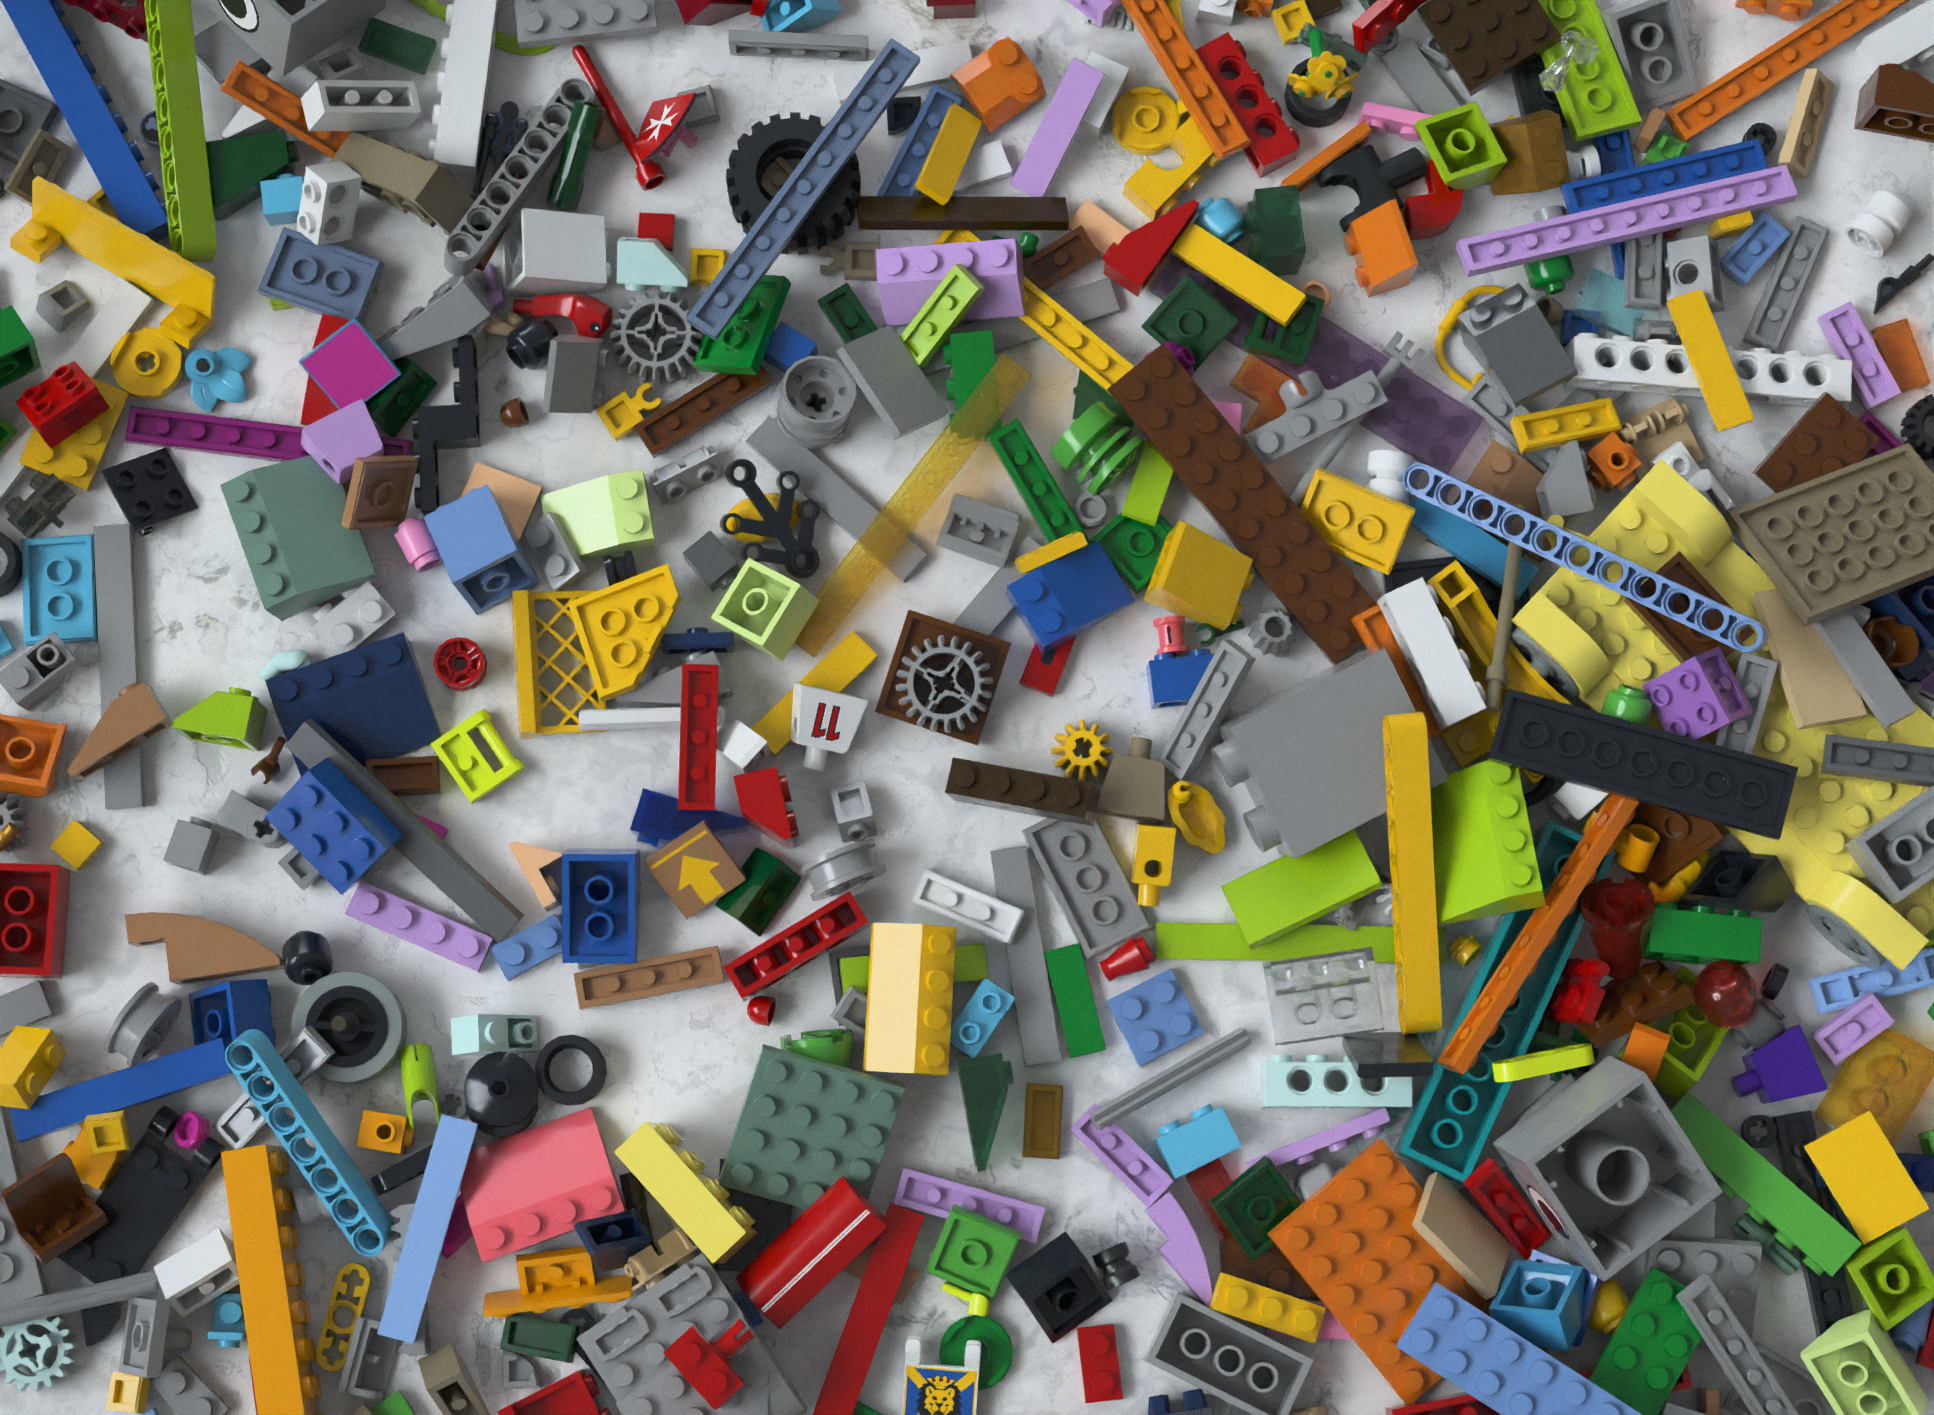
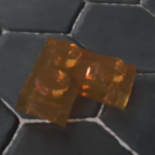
[1230,353,1306,435]

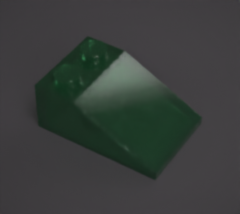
[957,1053,1014,1174]

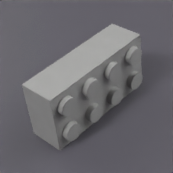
[1143,1292,1313,1415]

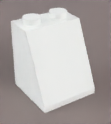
[502,208,611,298]

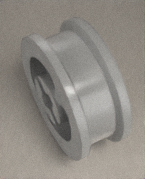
[800,839,887,901]
[104,982,182,1067]

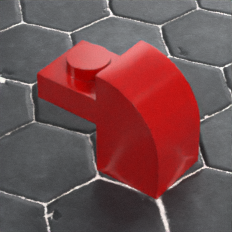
[1402,160,1463,241]

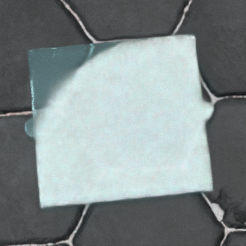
[1573,268,1644,337]

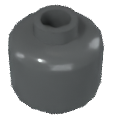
[1730,996,1785,1050]

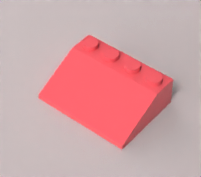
[460,1107,627,1263]

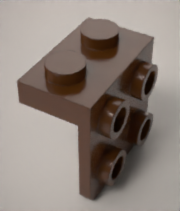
[1,1153,109,1265]

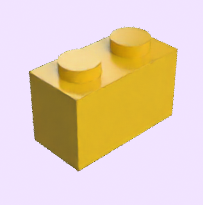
[0,1025,67,1110]

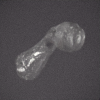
[1539,30,1600,92]

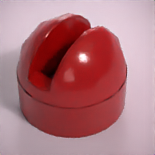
[747,996,776,1026]

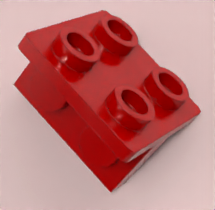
[16,361,111,449]

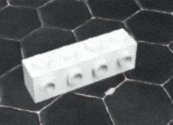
[1377,577,1487,731]

